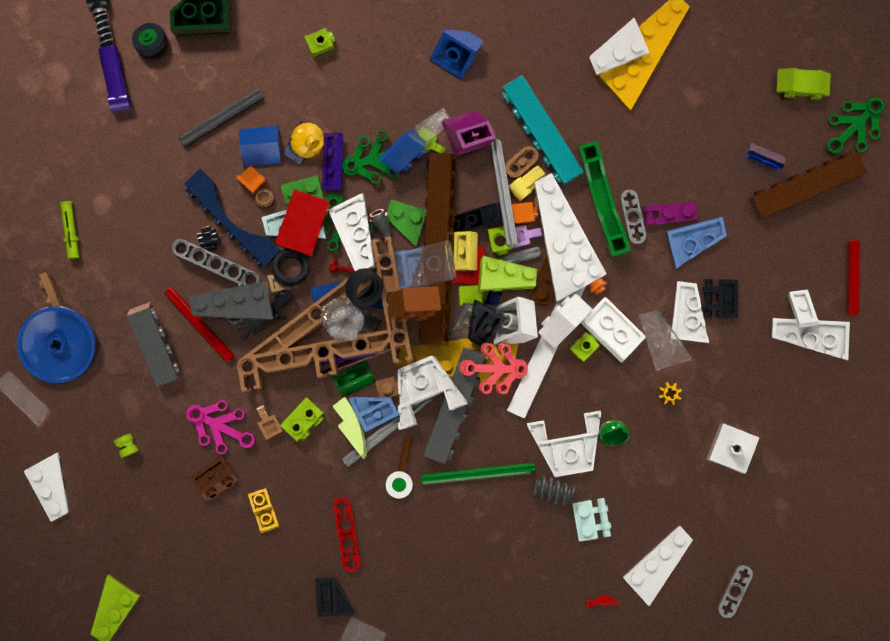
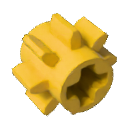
[658,382,682,405]

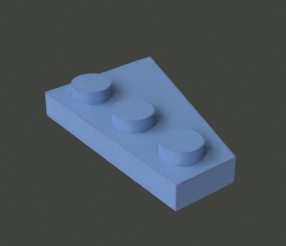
[666,217,727,269]

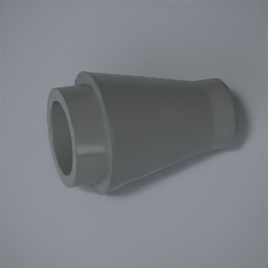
[370,209,392,239]

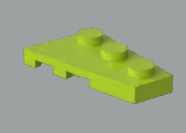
[478,256,537,293]
[91,574,140,641]

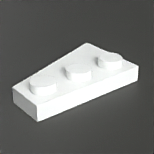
[589,18,649,75]

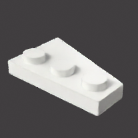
[670,281,709,343]
[24,452,69,522]

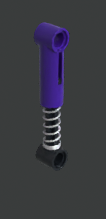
[86,0,131,113]

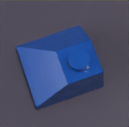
[430,30,484,79]

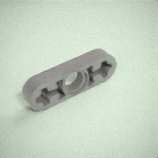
[620,190,646,245]
[717,565,753,618]

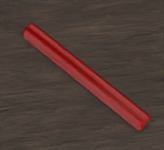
[164,287,234,362]

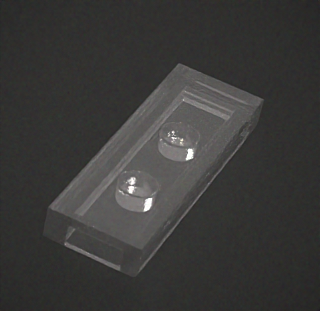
[0,371,51,424]

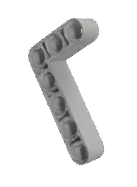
[172,239,261,324]

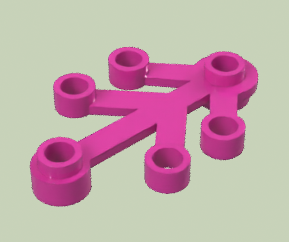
[186,400,255,454]

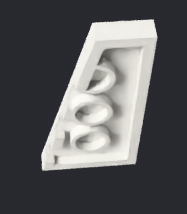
[328,193,375,271]
[771,318,850,360]
[623,526,693,606]

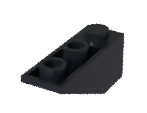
[454,202,503,232]

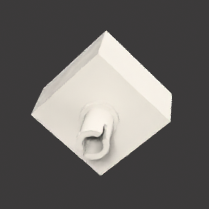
[707,423,759,474]

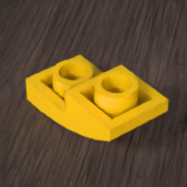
[248,488,280,533]

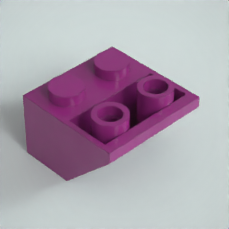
[441,110,496,156]

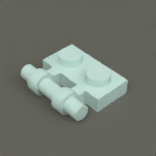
[572,498,612,542]

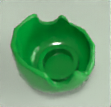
[599,420,630,446]

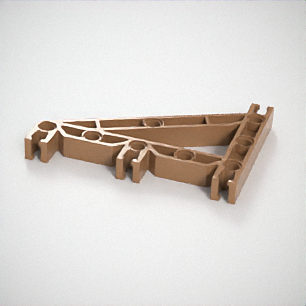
[237,236,414,393]

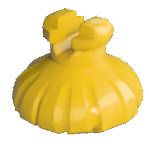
[290,122,324,158]

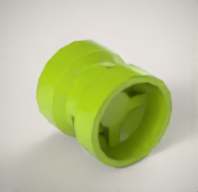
[113,433,139,459]

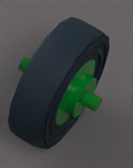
[132,23,167,56]

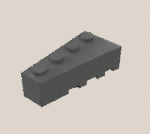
[189,281,275,321]
[127,302,180,387]

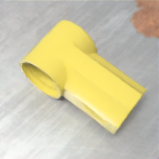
[509,165,546,202]

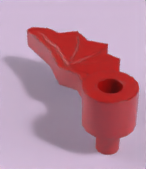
[328,259,355,273]
[586,595,619,608]

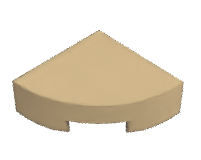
[267,275,291,294]

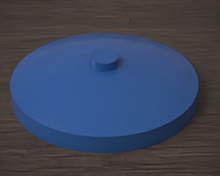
[17,306,96,383]

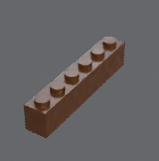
[750,151,867,220]

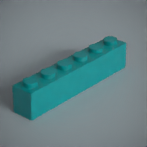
[502,75,584,186]

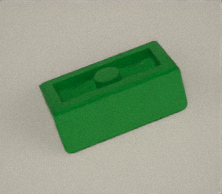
[332,361,376,398]

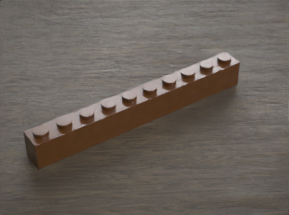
[419,153,457,346]

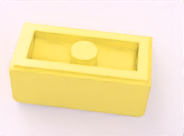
[453,231,478,271]

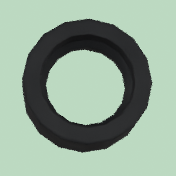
[272,248,309,287]
[345,268,384,307]

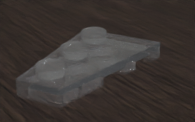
[639,309,692,370]

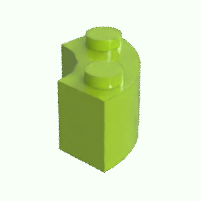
[776,68,831,100]

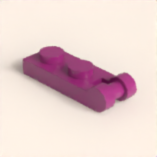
[643,201,698,226]

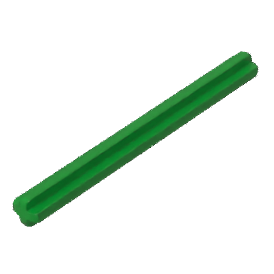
[421,463,535,485]

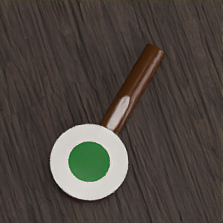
[386,437,413,498]

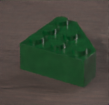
[170,0,230,35]

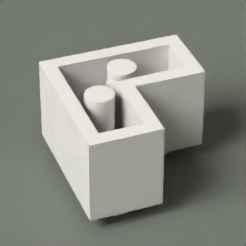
[538,294,593,348]

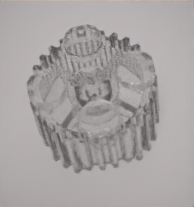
[321,296,364,341]

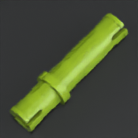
[60,201,80,260]

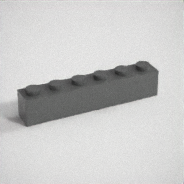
[423,346,488,464]

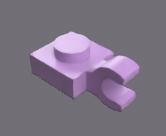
[511,225,542,248]

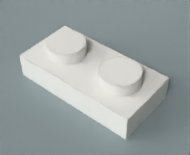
[788,289,818,328]

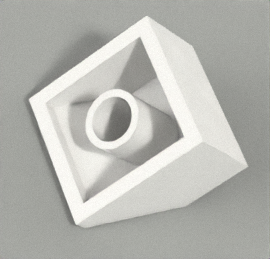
[493,297,538,345]

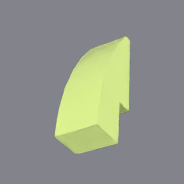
[333,397,367,459]

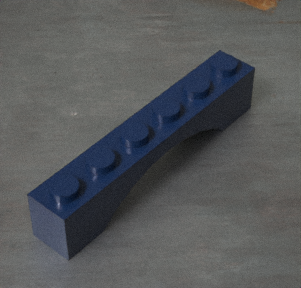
[184,168,281,268]

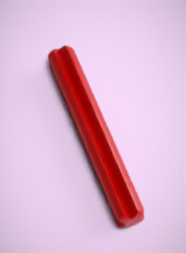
[848,240,860,316]

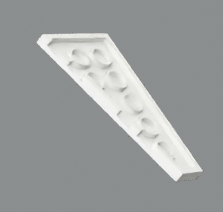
[534,173,606,302]

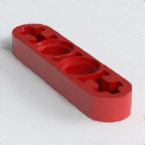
[334,497,360,572]

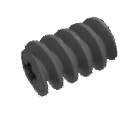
[532,475,575,507]

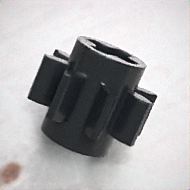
[197,226,220,251]

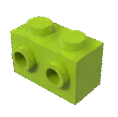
[280,397,324,441]

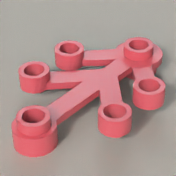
[459,343,528,394]

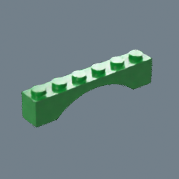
[577,141,631,258]

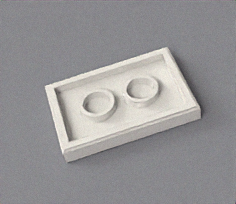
[580,297,646,363]

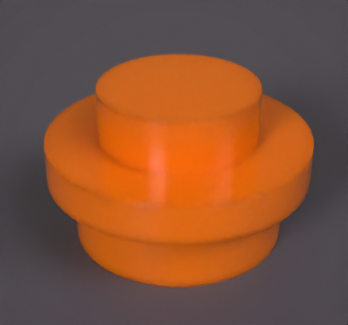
[589,278,607,295]

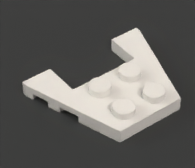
[398,356,468,430]
[527,410,601,477]

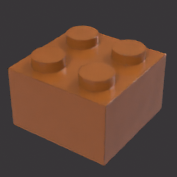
[388,287,441,322]

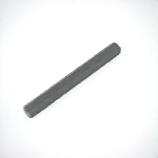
[179,89,263,146]

